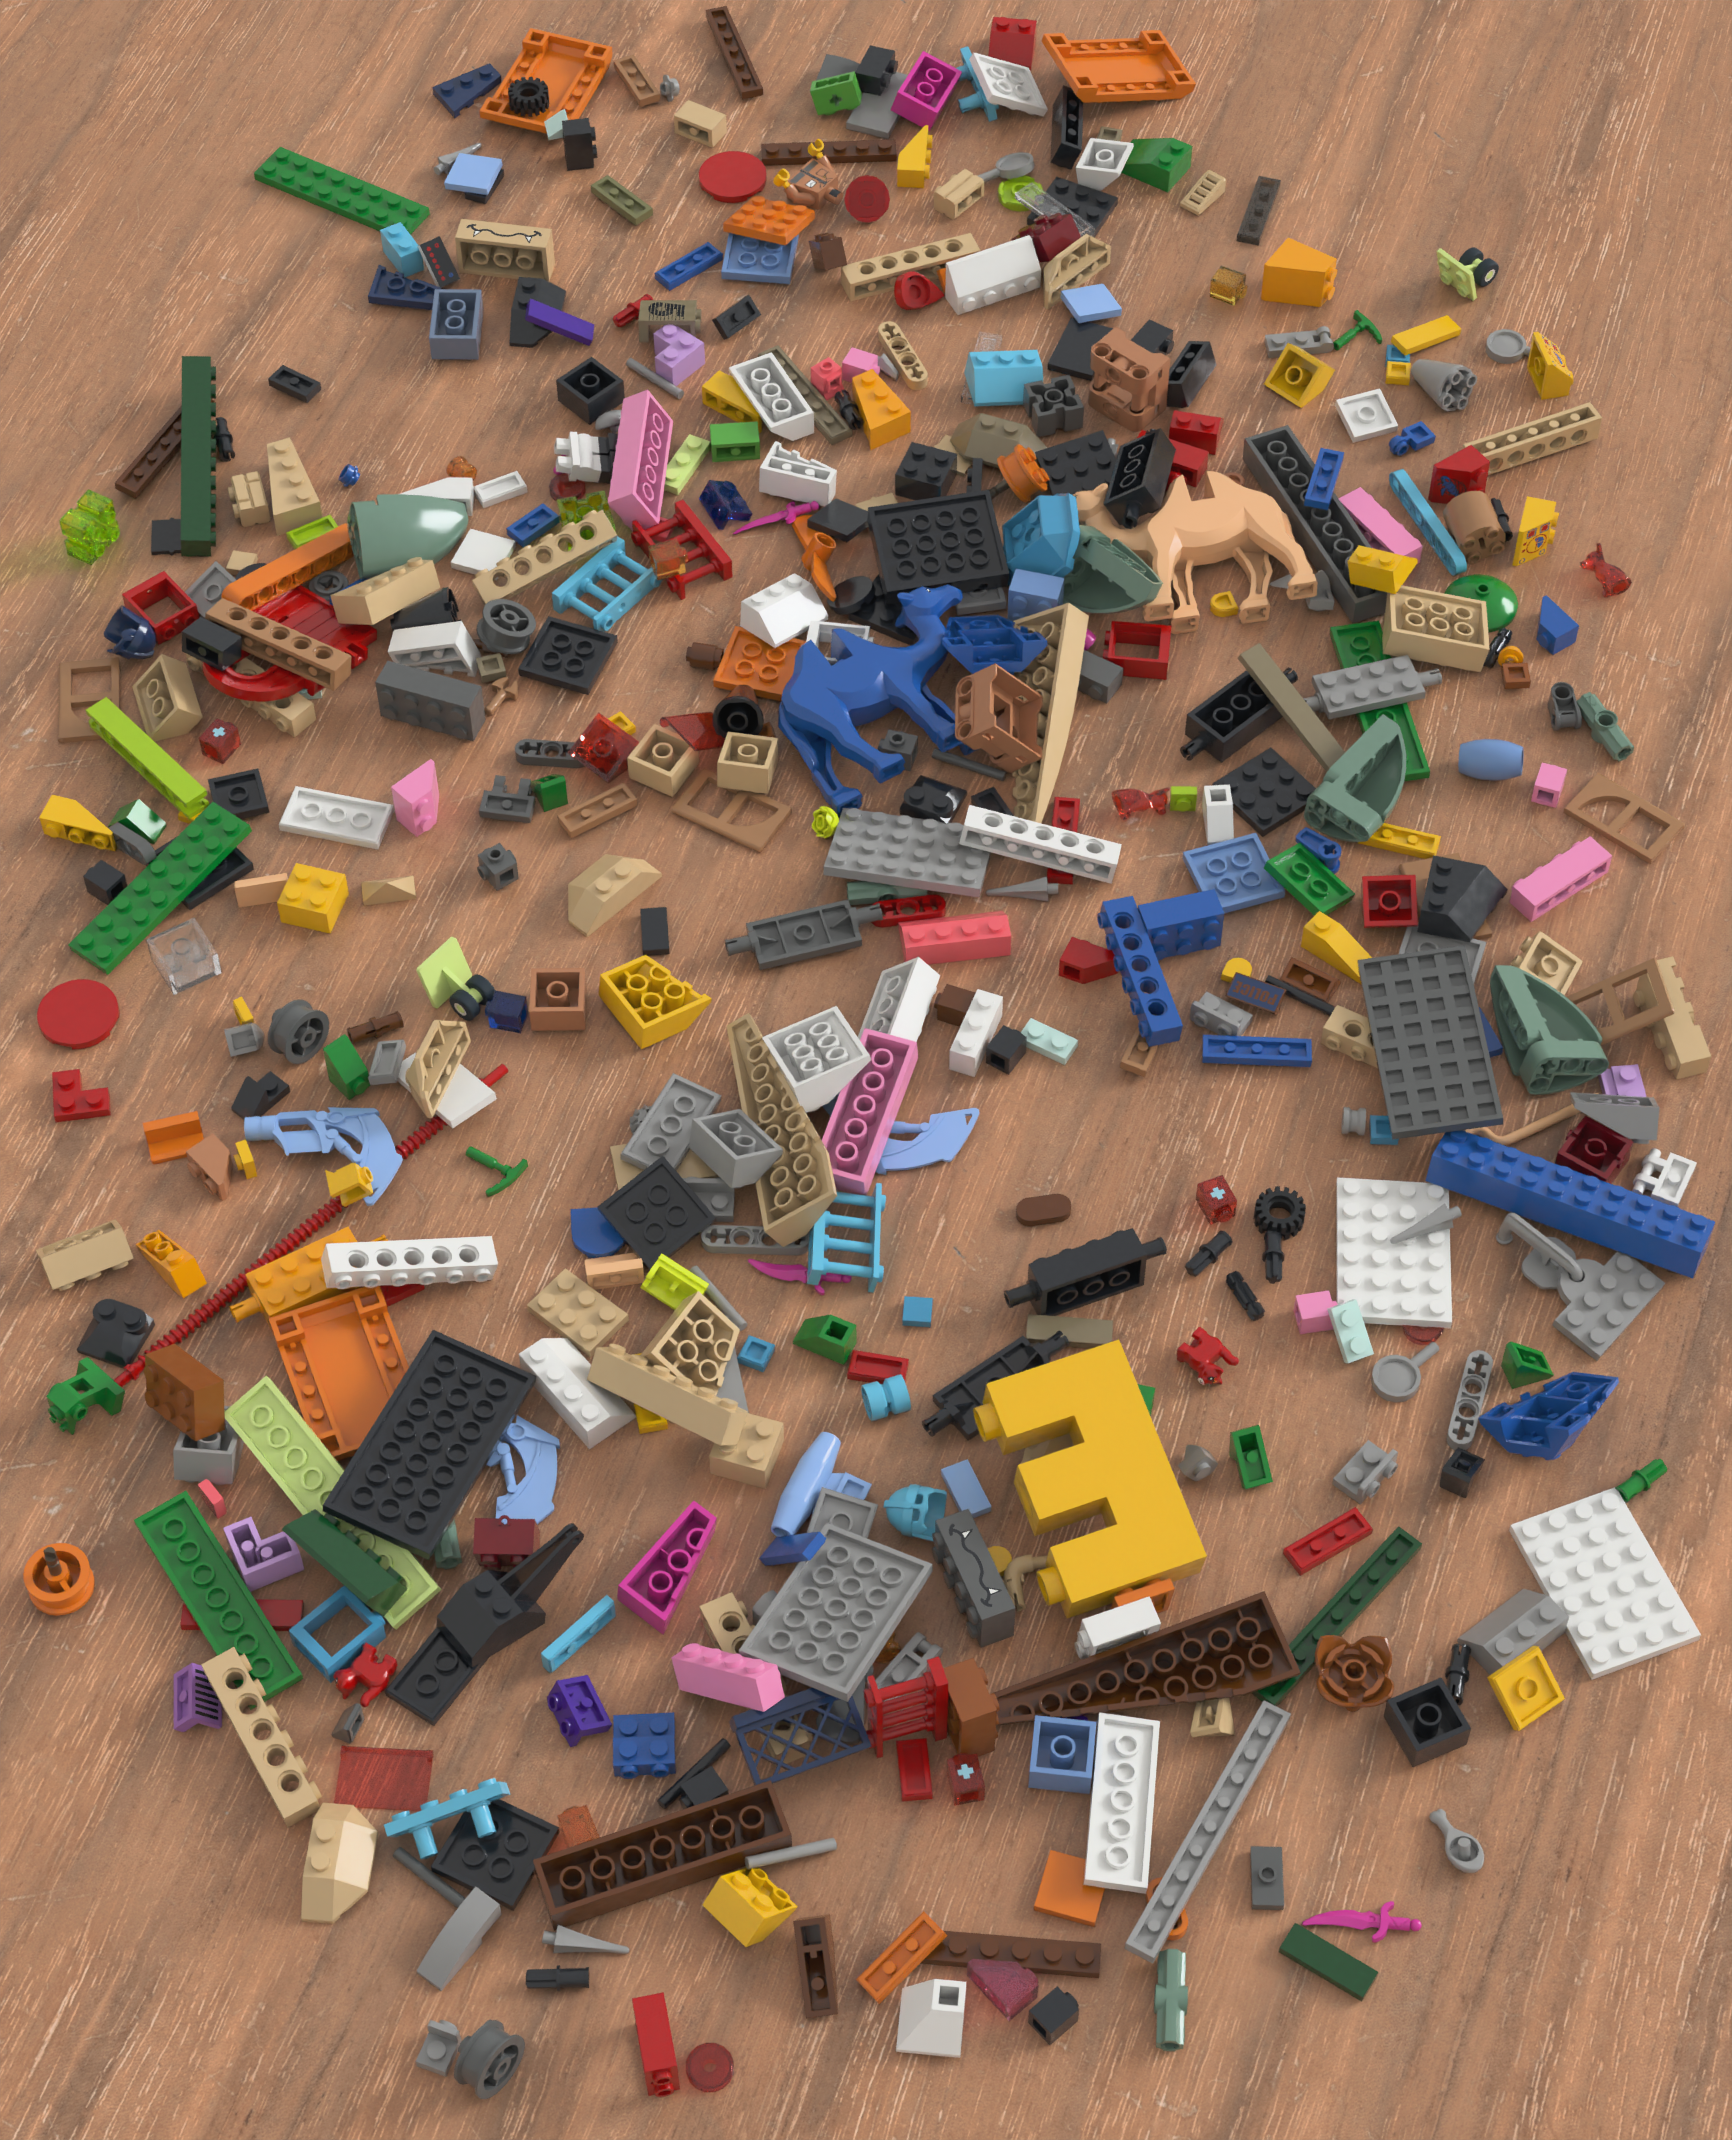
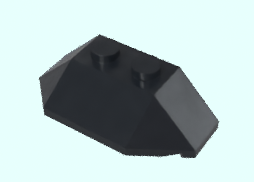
[509,277,566,348]

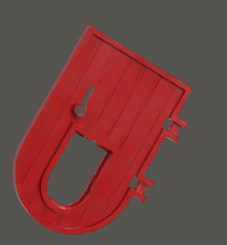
[202,585,377,702]

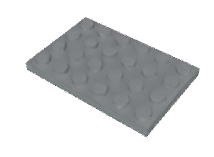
[823,808,991,897]
[739,1523,933,1702]

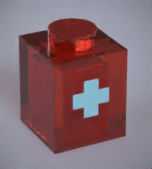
[199,718,241,764]
[1196,1175,1237,1225]
[947,1753,985,1806]

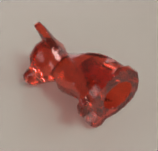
[1580,543,1632,597]
[1112,787,1170,820]

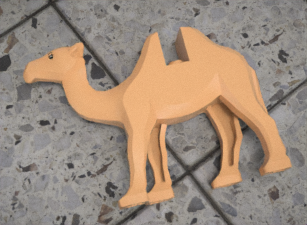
[1073,471,1318,634]

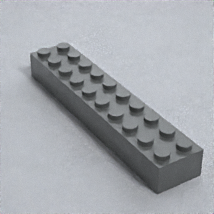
[1242,425,1387,624]

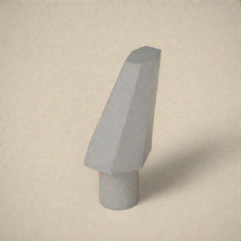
[878,353,899,381]

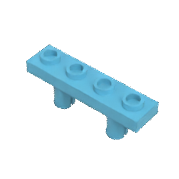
[956,46,999,122]
[384,1778,511,1859]

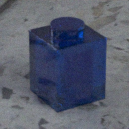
[485,990,528,1034]

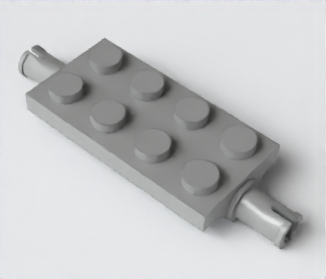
[1303,655,1442,719]

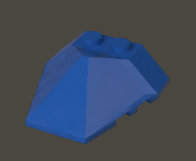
[942,615,1047,675]
[1479,1372,1619,1460]

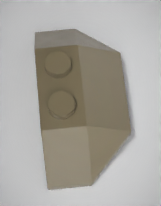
[950,413,1047,468]

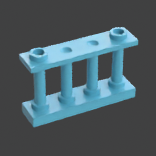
[552,536,663,632]
[807,1183,886,1293]

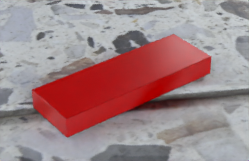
[1283,1507,1373,1576]

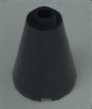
[390,587,461,631]
[712,685,764,738]

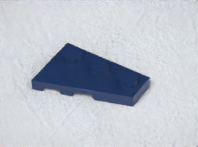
[432,63,502,118]
[368,265,441,310]

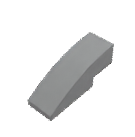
[417,1886,502,1991]

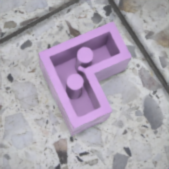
[653,324,705,386]
[223,1517,304,1592]

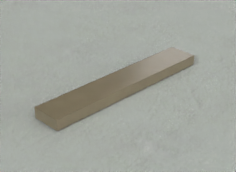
[758,345,852,445]
[1238,643,1345,772]

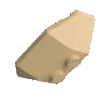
[1043,234,1111,310]
[568,854,662,937]
[405,1020,471,1118]
[301,1803,378,1924]

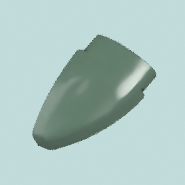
[1063,525,1163,614]
[1304,714,1406,842]
[1490,965,1609,1095]

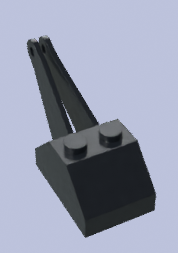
[436,1523,584,1668]

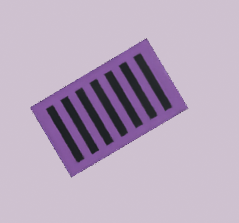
[174,1663,222,1732]

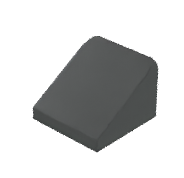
[331,1703,365,1744]

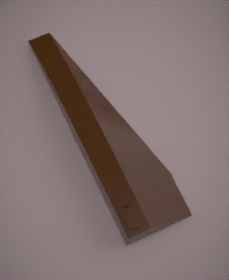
[994,1591,1301,1726]

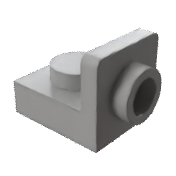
[415,2020,462,2077]

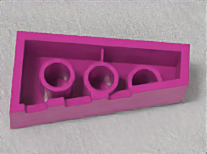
[617,1500,717,1635]

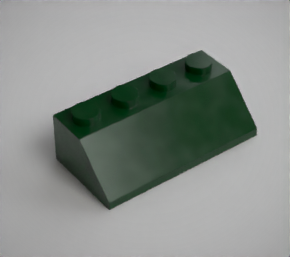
[282,1509,407,1616]

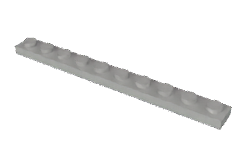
[1125,1700,1291,1964]

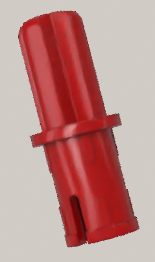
[613,294,653,327]

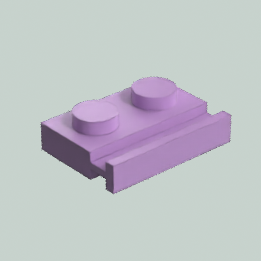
[1598,1064,1646,1097]

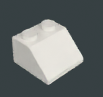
[1076,138,1134,191]

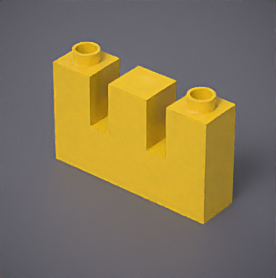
[973,1340,1207,1619]

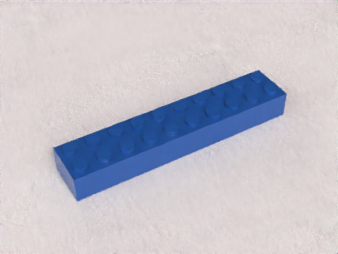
[1425,1130,1715,1279]

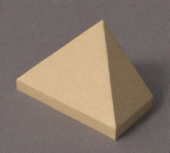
[361,876,416,906]
[1190,1698,1235,1737]

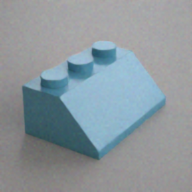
[964,350,1043,407]

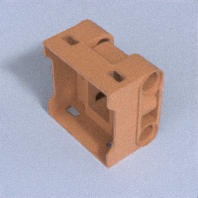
[1088,327,1170,432]
[955,663,1043,773]

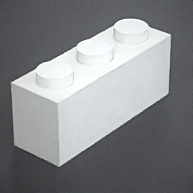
[949,989,1003,1077]

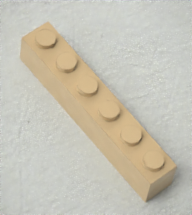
[587,1344,748,1446]

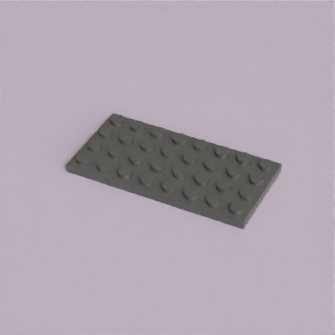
[1357,945,1503,1140]

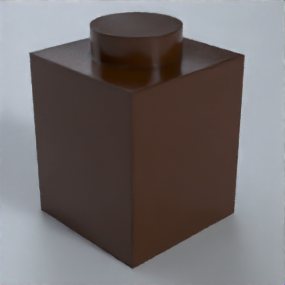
[934,984,976,1027]

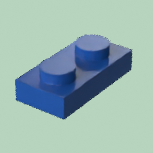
[506,504,560,548]

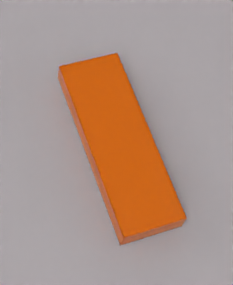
[856,1911,947,2004]

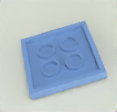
[721,233,799,284]
[1182,833,1285,914]

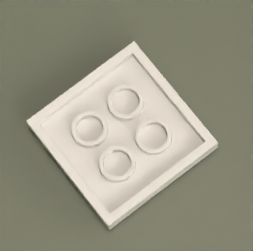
[969,52,1048,117]

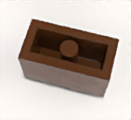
[809,232,847,270]

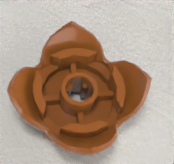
[1315,1635,1394,1712]

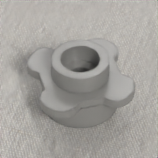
[660,75,680,102]

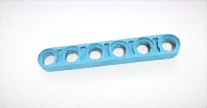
[1389,469,1467,576]

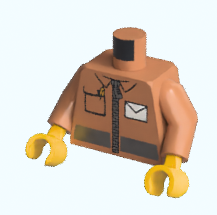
[773,139,843,210]

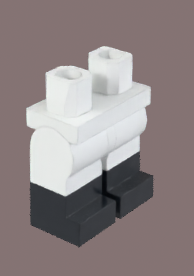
[554,432,618,484]

